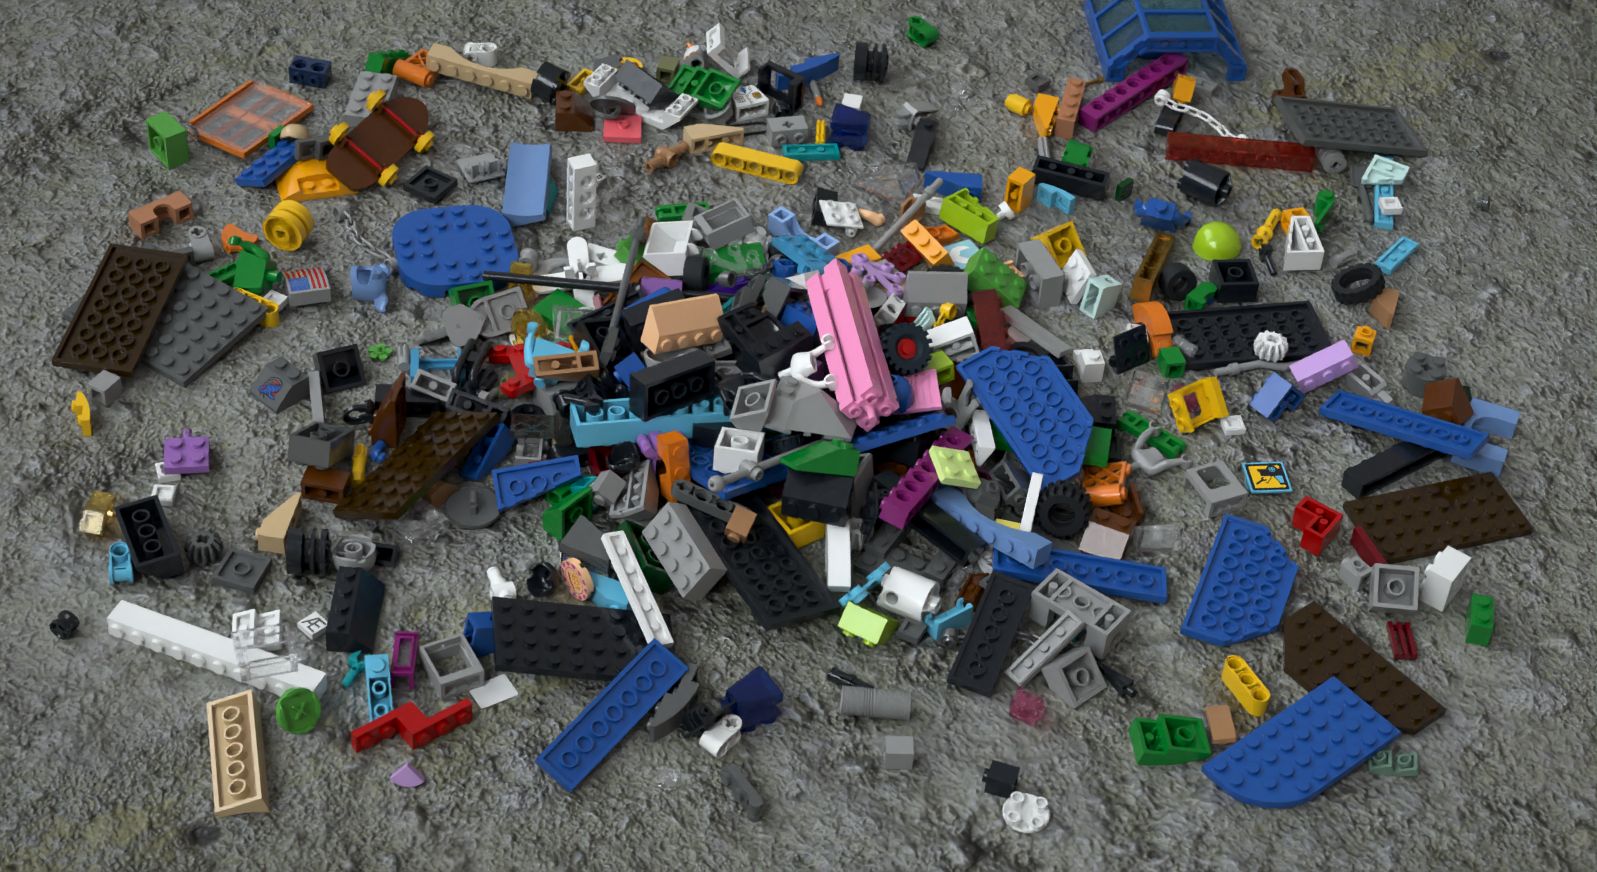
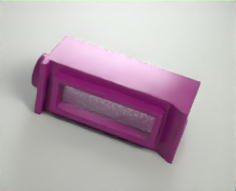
[390,631,419,689]

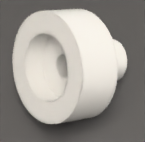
[996,201,1016,220]

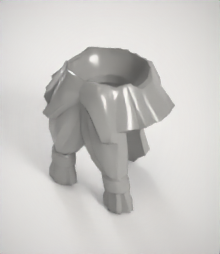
[931,379,979,432]

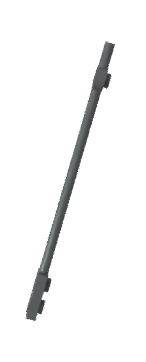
[598,216,647,369]

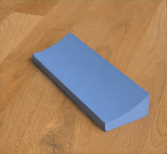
[502,142,553,227]

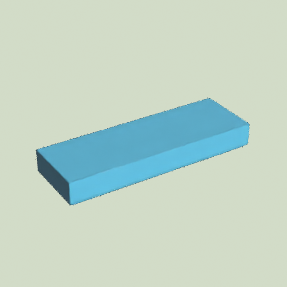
[1374,236,1419,276]

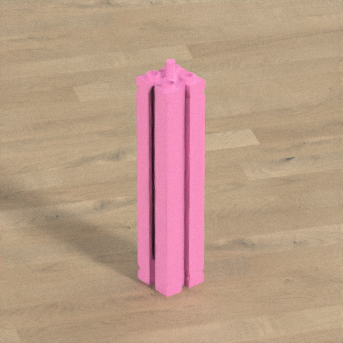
[805,258,900,432]

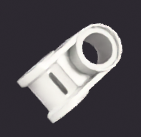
[462,42,498,67]
[699,714,742,758]

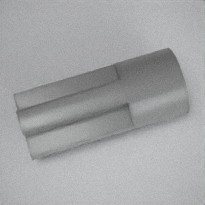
[1328,248,1355,268]
[398,344,411,372]

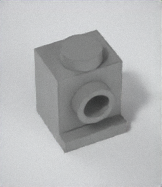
[1338,556,1372,592]

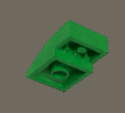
[1128,714,1212,766]

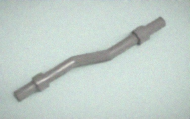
[1214,357,1306,376]

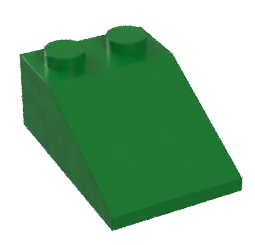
[779,438,860,477]

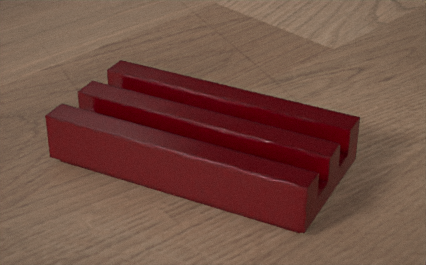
[1386,621,1418,660]

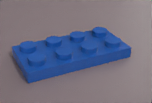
[235,139,298,187]

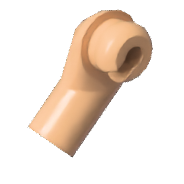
[858,208,885,226]

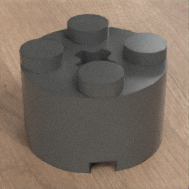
[1401,352,1447,398]

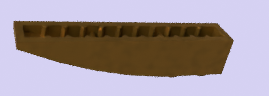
[1129,231,1175,303]

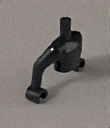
[714,370,779,416]

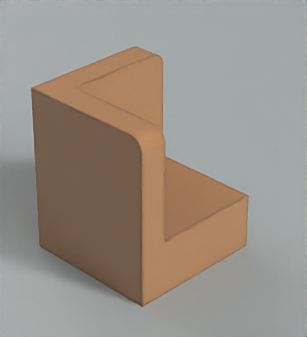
[899,195,926,226]

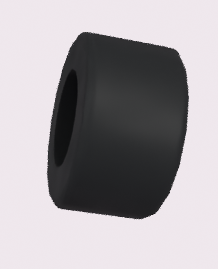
[683,256,710,291]
[1158,263,1197,301]

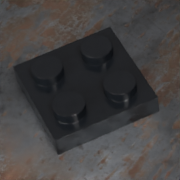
[403,165,458,204]

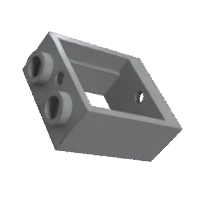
[694,198,755,251]
[419,633,484,700]

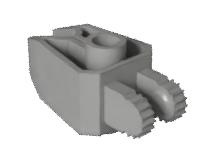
[892,101,939,133]

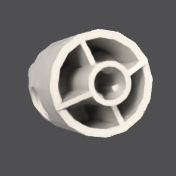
[876,566,942,623]

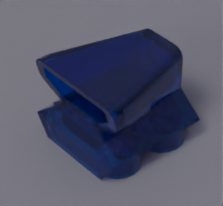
[828,103,871,151]
[719,666,783,732]

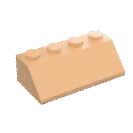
[640,293,723,354]

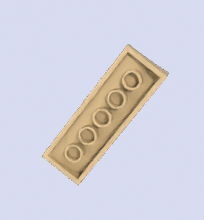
[206,689,270,818]

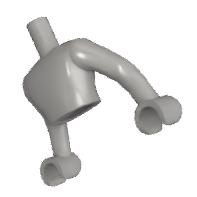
[1131,421,1193,476]

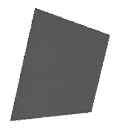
[592,54,622,71]

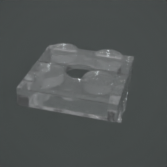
[386,497,448,546]

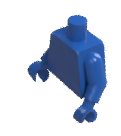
[1133,198,1193,233]

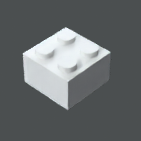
[713,427,765,473]
[1419,546,1472,612]

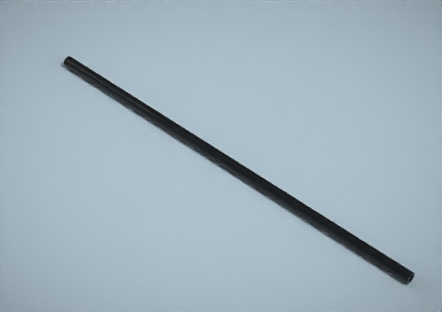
[483,270,807,306]

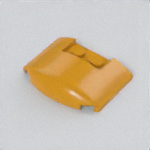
[275,158,359,202]

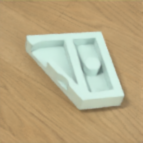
[1361,155,1410,185]

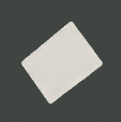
[469,674,518,709]

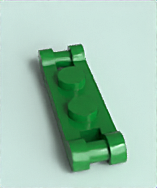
[1116,410,1187,459]

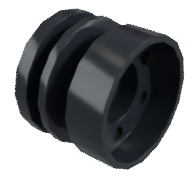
[853,41,889,82]
[286,528,332,575]

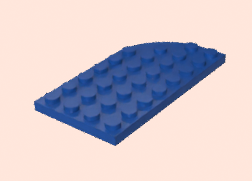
[1201,676,1401,809]

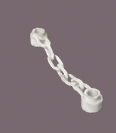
[1154,89,1250,151]

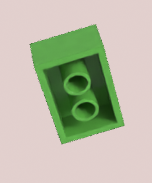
[964,246,1027,314]

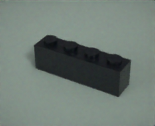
[1032,155,1110,201]

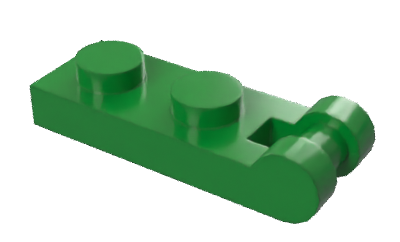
[654,202,710,222]

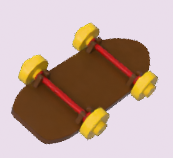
[326,89,436,192]

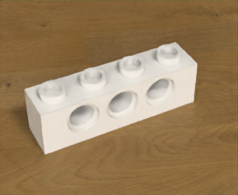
[566,153,599,231]

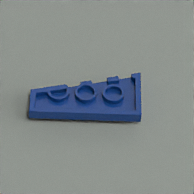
[492,455,582,513]

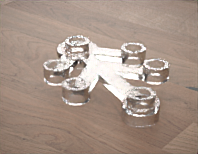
[701,242,774,290]

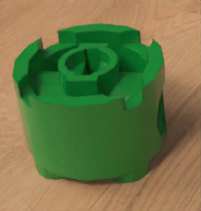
[1061,139,1094,167]

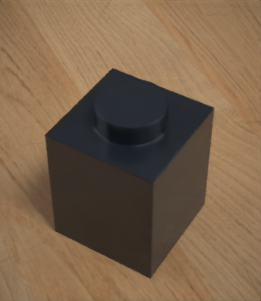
[982,760,1020,799]

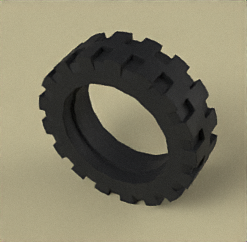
[1331,263,1385,306]

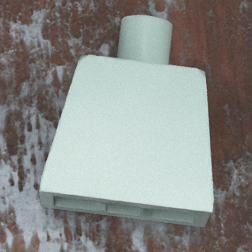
[1079,275,1123,319]

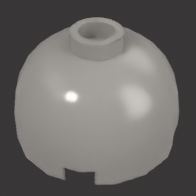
[331,534,377,572]

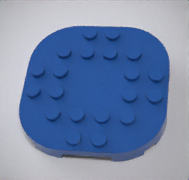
[392,205,518,298]

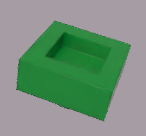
[268,125,285,150]

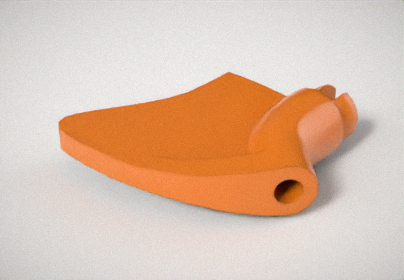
[221,224,259,253]

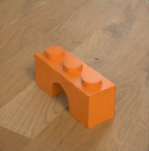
[656,430,692,503]

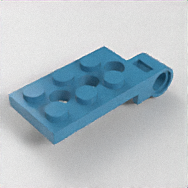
[771,234,839,275]

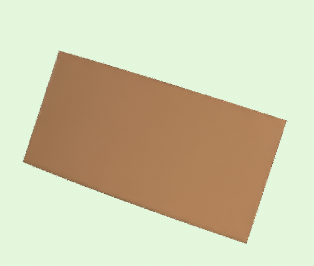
[1205,705,1237,745]

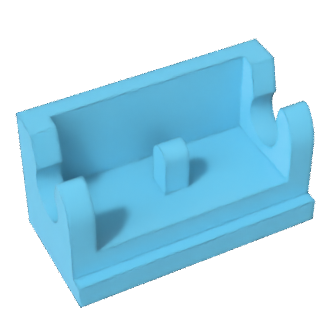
[924,597,974,641]

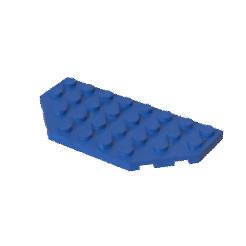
[956,346,1094,493]
[1180,513,1298,647]

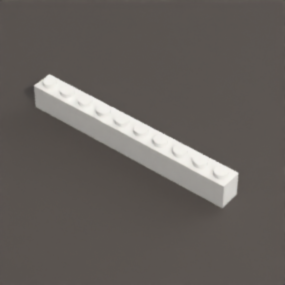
[107,600,328,700]

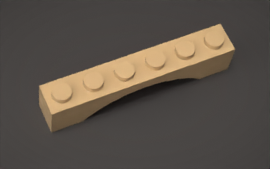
[425,43,539,99]

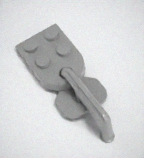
[416,286,532,347]

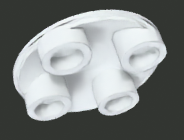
[1002,791,1050,833]

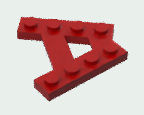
[488,342,574,399]

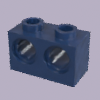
[289,55,332,89]

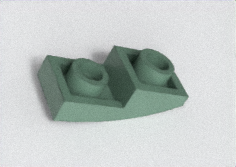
[1369,749,1419,777]

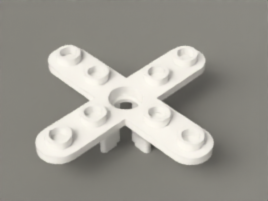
[532,237,626,311]

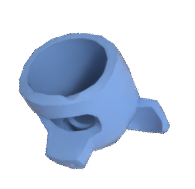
[350,263,391,312]

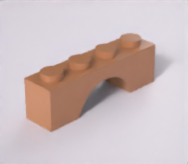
[1054,78,1086,139]

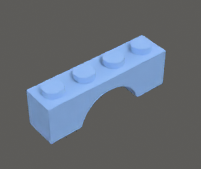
[767,206,840,256]

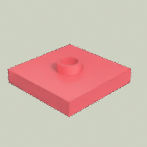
[603,115,641,143]

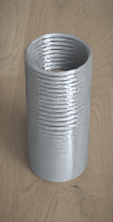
[840,685,912,721]

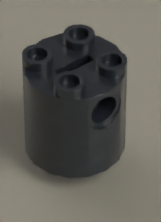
[1176,158,1232,207]

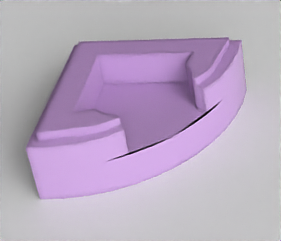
[390,762,425,787]

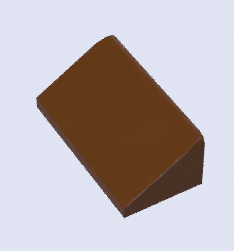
[954,573,990,612]

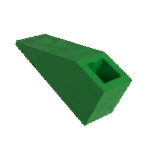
[364,49,411,75]

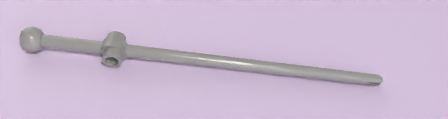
[708,430,864,493]

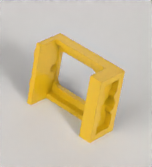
[1167,376,1229,433]

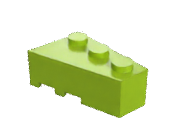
[938,188,999,244]

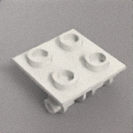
[819,200,864,237]

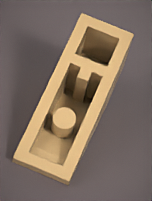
[683,123,744,155]
[255,492,303,554]

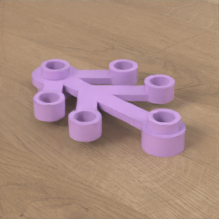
[851,253,906,299]

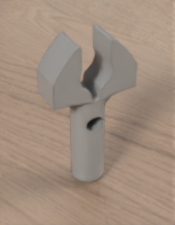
[478,387,499,401]

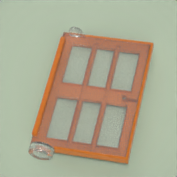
[184,78,314,159]

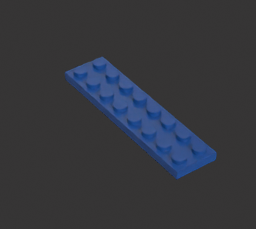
[1319,390,1490,460]
[992,548,1167,604]
[535,638,689,793]

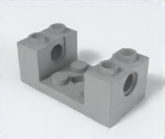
[1027,568,1131,660]

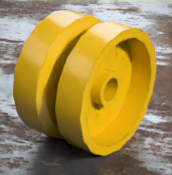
[262,200,314,251]

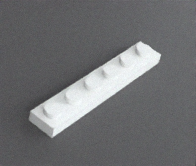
[601,530,674,648]

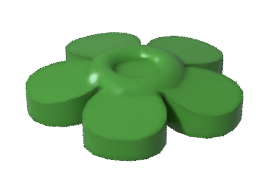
[368,343,392,361]

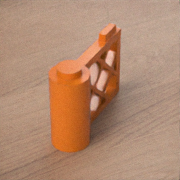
[393,48,440,88]
[1081,461,1132,508]

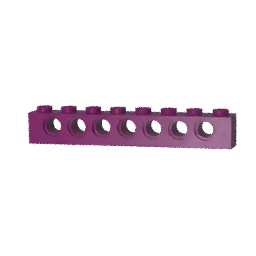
[1078,52,1189,133]
[879,426,974,530]

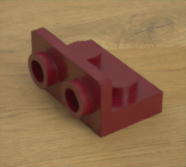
[880,240,923,273]

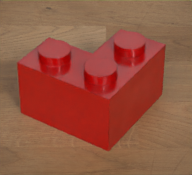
[1291,496,1343,556]

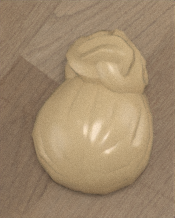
[280,124,310,141]

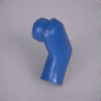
[369,440,387,463]

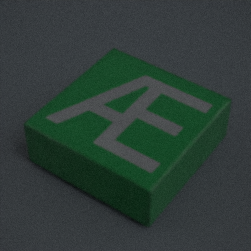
[1115,178,1134,203]

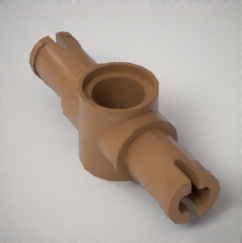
[644,141,689,173]

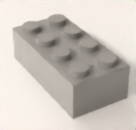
[344,71,398,127]
[642,502,727,600]

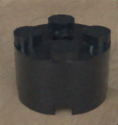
[531,61,571,106]

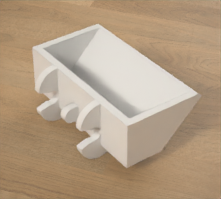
[643,220,705,276]

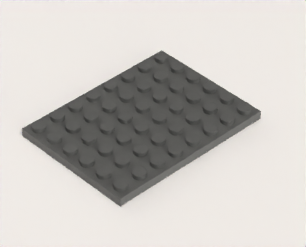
[62,242,270,388]

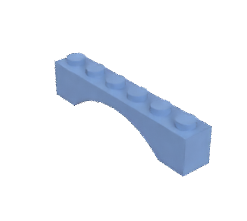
[931,486,1053,569]

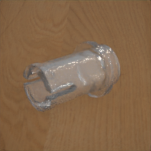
[1171,334,1198,357]

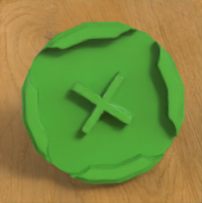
[275,687,321,735]

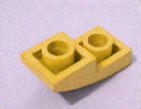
[72,391,92,436]

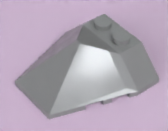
[763,376,858,442]

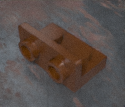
[1108,483,1145,528]

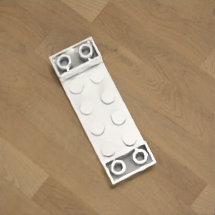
[584,63,698,130]

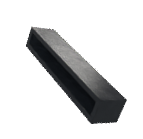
[1341,441,1447,499]
[867,469,986,568]

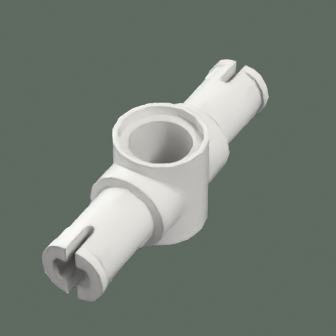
[487,566,517,599]

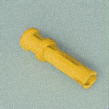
[1251,208,1282,249]

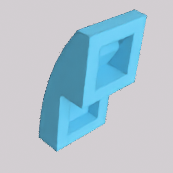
[1036,183,1076,215]

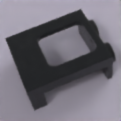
[756,60,805,114]

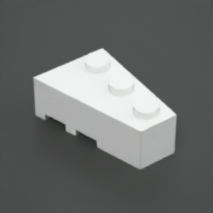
[1283,215,1325,271]
[926,316,979,363]

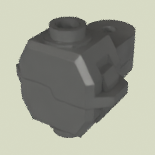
[962,478,1001,521]

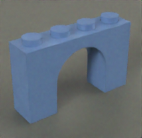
[1451,397,1520,477]

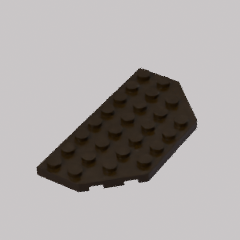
[1282,601,1446,735]

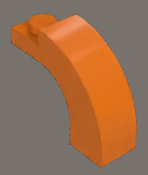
[1131,301,1173,358]

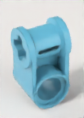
[109,542,134,585]

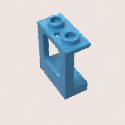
[410,348,465,390]

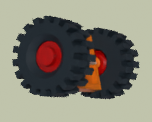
[878,322,933,376]

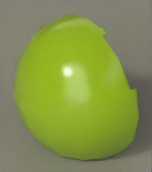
[1192,221,1241,261]

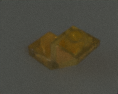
[78,490,117,536]

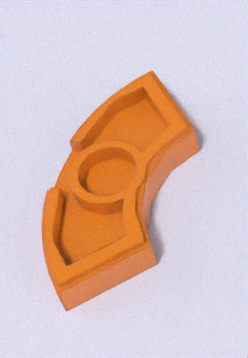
[921,224,959,244]

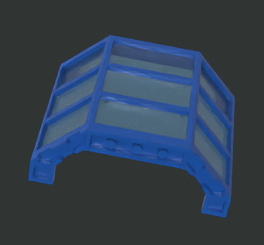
[1083,0,1248,82]

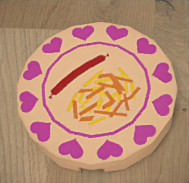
[561,557,594,601]

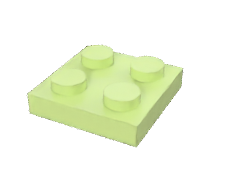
[928,446,981,489]

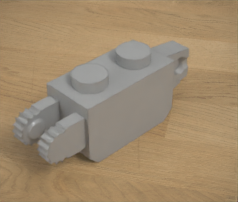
[1341,363,1394,406]

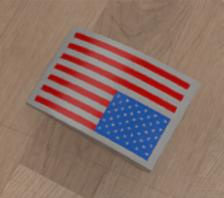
[281,266,331,307]

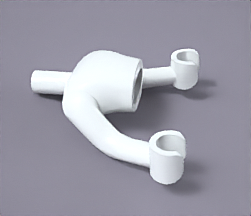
[778,334,838,391]

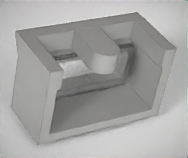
[515,429,548,466]

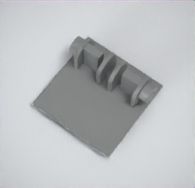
[456,152,505,184]

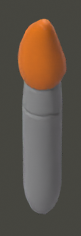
[810,80,823,107]

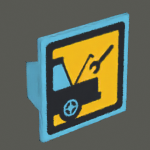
[1241,462,1293,494]

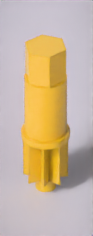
[351,443,368,487]

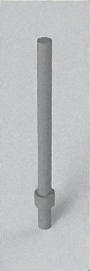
[872,178,944,253]

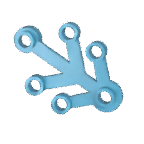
[838,561,891,607]

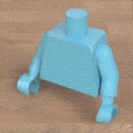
[524,322,590,388]

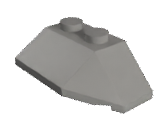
[609,459,659,522]

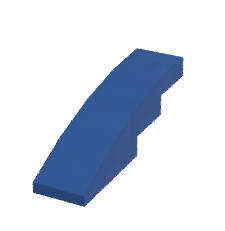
[775,53,839,91]

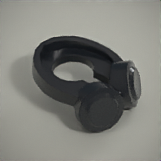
[342,399,376,425]

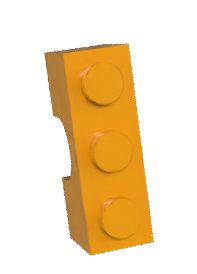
[900,219,955,268]

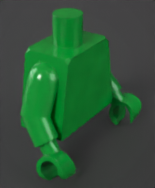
[228,236,283,295]

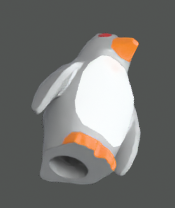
[680,42,709,69]

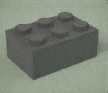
[287,421,355,470]

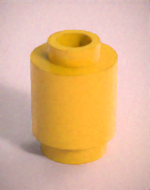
[1005,94,1033,117]

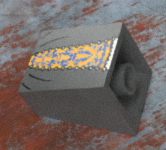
[559,515,619,580]

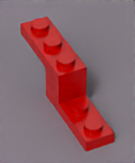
[351,698,473,753]

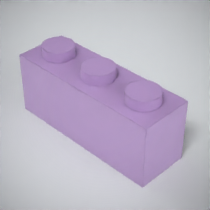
[1289,339,1358,393]

